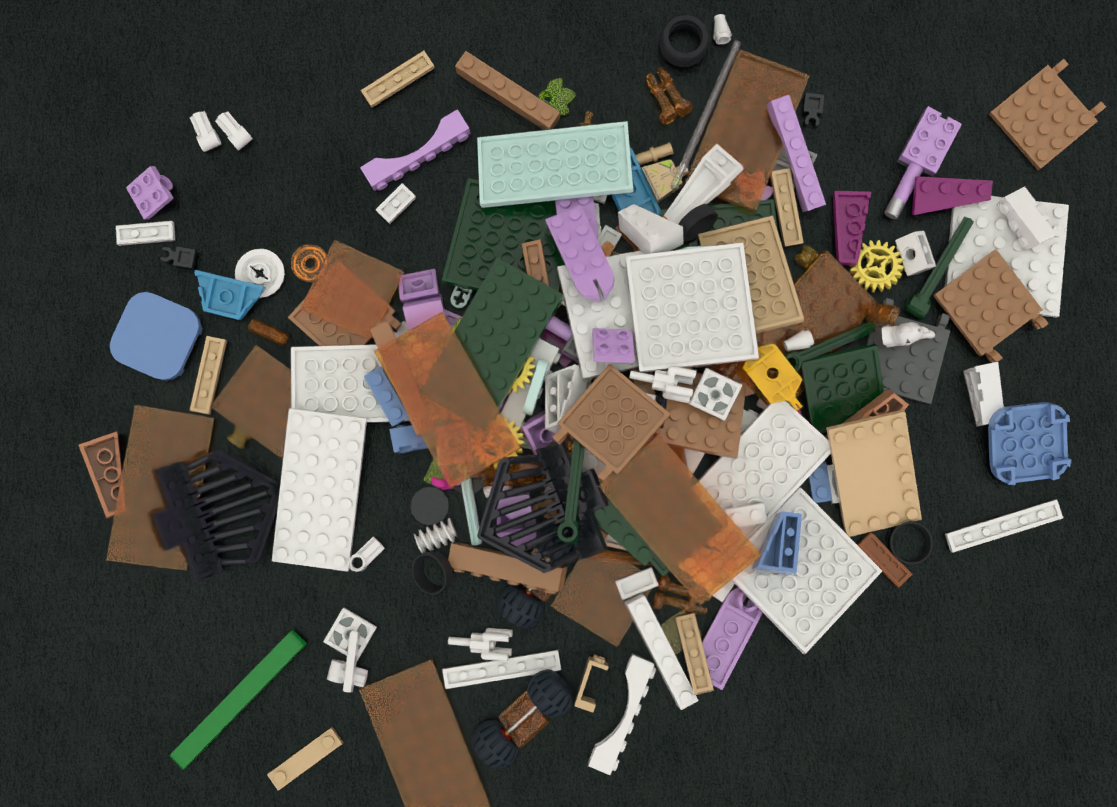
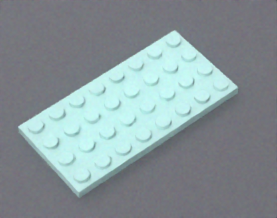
[477,121,633,208]

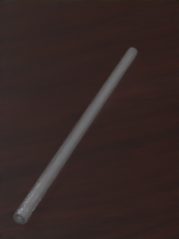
[670,40,741,189]

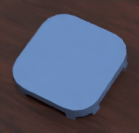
[110,292,203,381]
[988,402,1071,485]

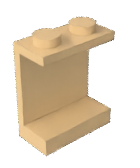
[574,654,608,712]

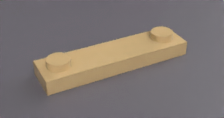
[361,51,435,108]
[770,168,804,247]
[190,336,227,415]
[676,613,714,695]
[267,727,343,791]

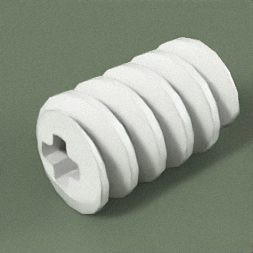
[414,518,457,554]

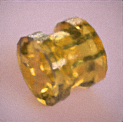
[795,245,819,269]
[227,426,252,449]

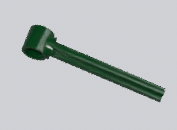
[904,216,974,320]
[782,321,876,372]
[557,439,585,545]

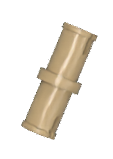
[635,142,673,165]

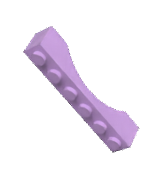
[766,95,826,212]
[360,109,471,191]

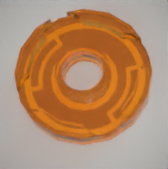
[291,244,329,282]

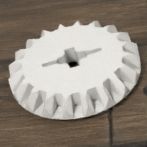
[235,249,285,298]

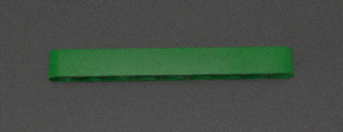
[170,630,307,770]

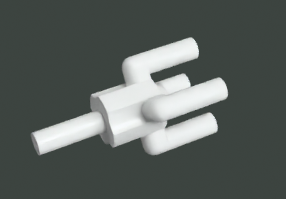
[629,366,696,403]
[448,628,513,661]

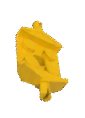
[743,344,803,411]

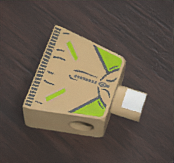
[642,160,689,204]

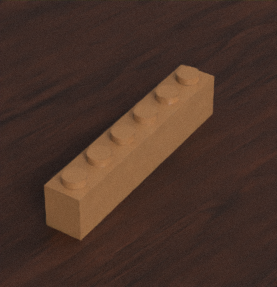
[455,51,560,130]
[448,542,567,594]

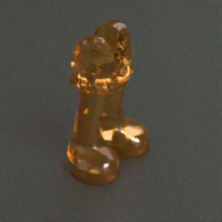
[646,67,694,125]
[653,574,711,615]

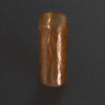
[248,318,289,346]

